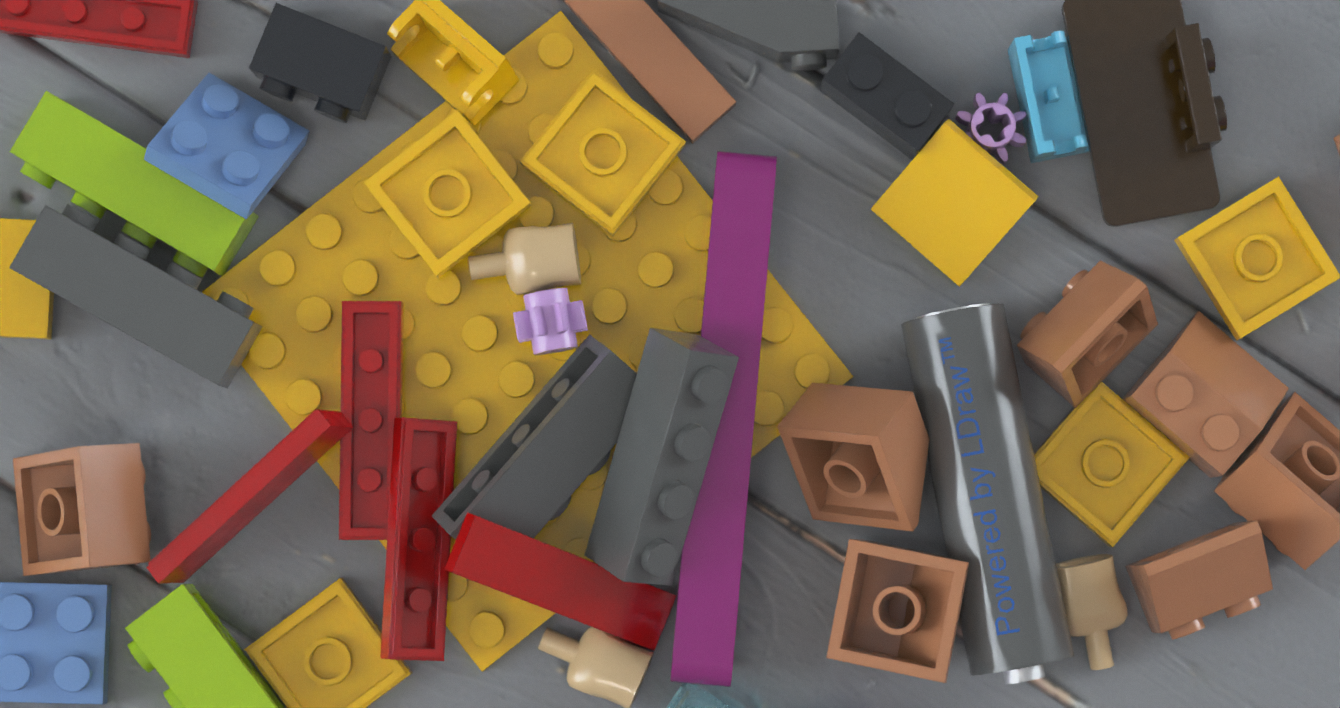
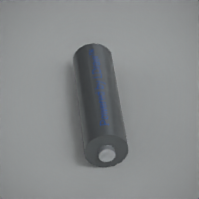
[901,303,1074,684]

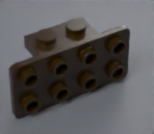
[1062,0,1227,227]

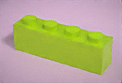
[9,91,259,278]
[125,584,286,708]

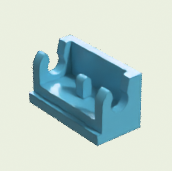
[1007,30,1089,163]

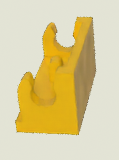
[387,0,519,126]

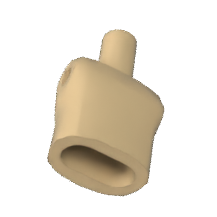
[468,223,581,295]
[1056,554,1128,670]
[538,627,654,708]

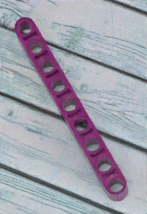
[670,151,777,687]

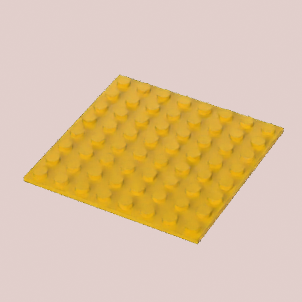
[202,11,854,672]

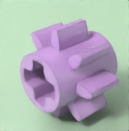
[955,93,1027,165]
[513,288,588,355]

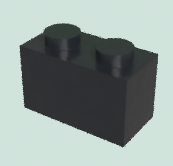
[249,3,392,123]
[820,32,954,160]

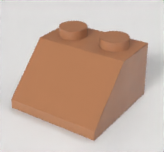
[1017,260,1158,408]
[1122,311,1289,478]
[777,383,930,532]
[1214,392,1340,570]
[13,443,151,576]
[1125,521,1273,640]
[826,539,969,683]

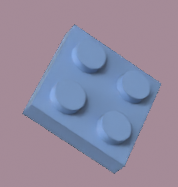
[144,72,310,220]
[0,582,112,705]

